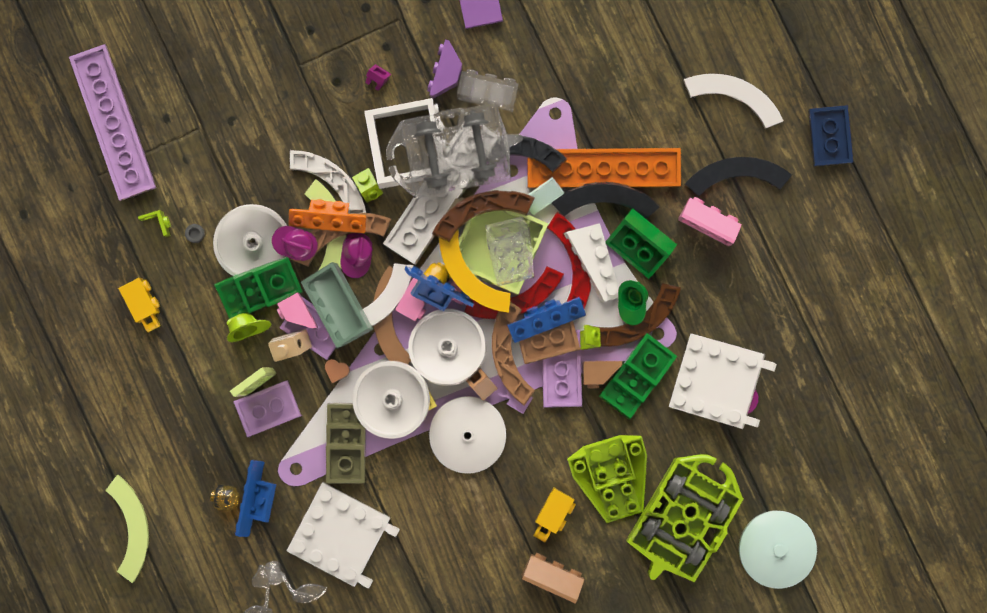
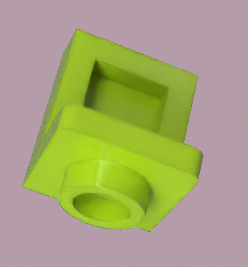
[352,168,383,203]

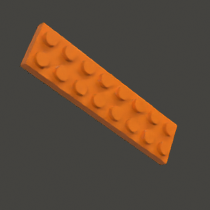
[527,148,681,188]

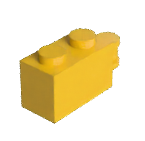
[118,278,160,332]
[533,487,576,542]

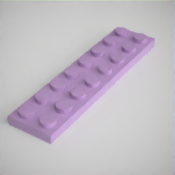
[69,44,156,201]

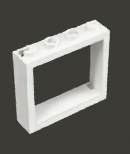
[365,98,450,189]

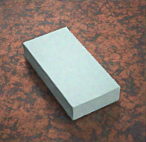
[528,177,564,215]

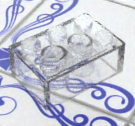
[457,69,519,112]

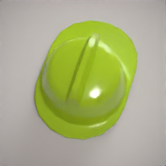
[227,313,271,342]

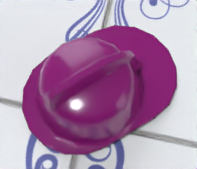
[272,226,318,261]
[340,233,373,278]

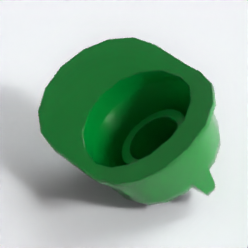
[618,280,648,325]

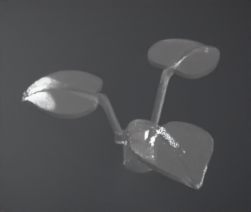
[243,561,327,613]

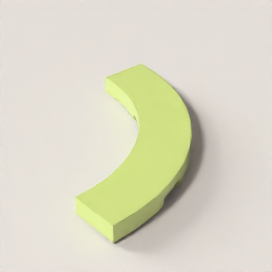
[305,179,347,271]
[105,475,149,583]

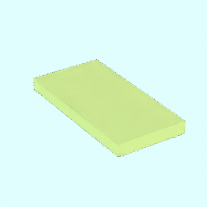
[230,367,276,397]

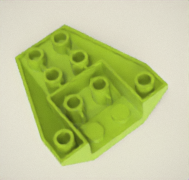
[567,435,647,523]

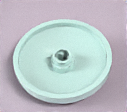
[739,511,817,589]

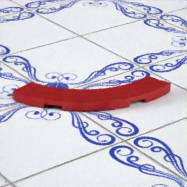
[547,212,591,309]
[464,266,564,319]

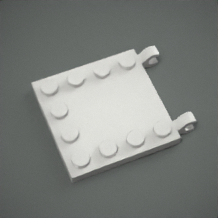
[669,334,777,429]
[287,482,400,588]

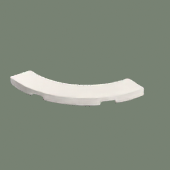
[683,74,783,129]
[290,150,366,214]
[363,264,413,326]

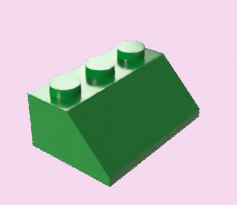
[605,208,677,279]

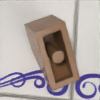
[583,361,622,388]
[466,368,498,401]

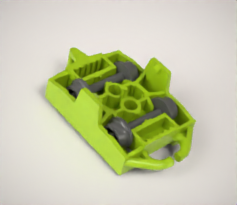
[626,454,744,582]

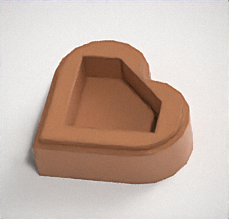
[325,359,350,383]

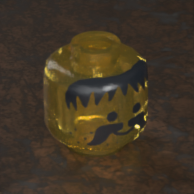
[210,485,240,511]

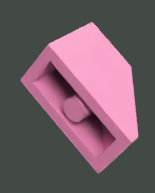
[395,278,426,322]
[277,293,318,329]

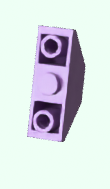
[427,39,463,98]

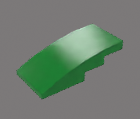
[214,257,303,319]
[598,333,677,420]

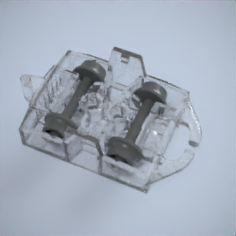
[386,103,523,198]

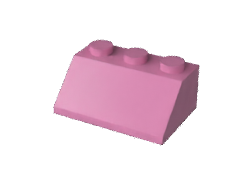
[678,197,741,246]

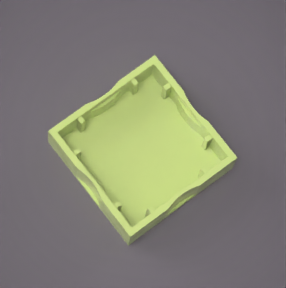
[459,193,548,295]

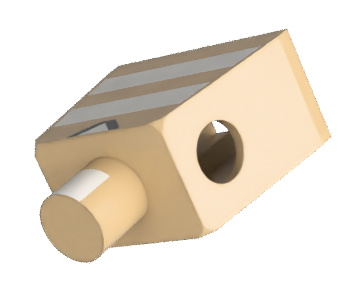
[268,329,312,362]

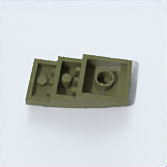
[326,403,366,483]

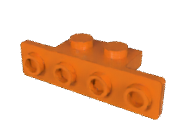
[289,199,366,233]

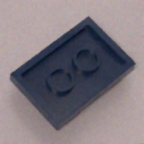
[808,105,853,166]

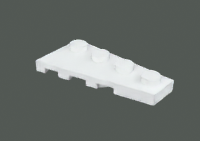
[564,223,619,302]

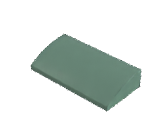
[301,262,373,348]

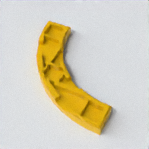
[439,230,511,313]

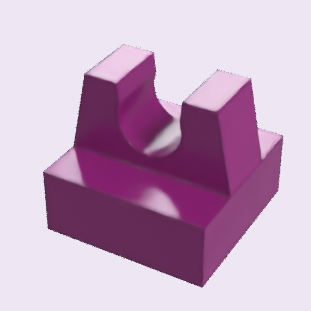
[365,64,391,91]

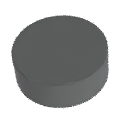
[185,224,205,243]

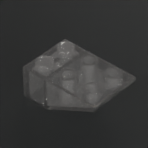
[486,216,534,286]

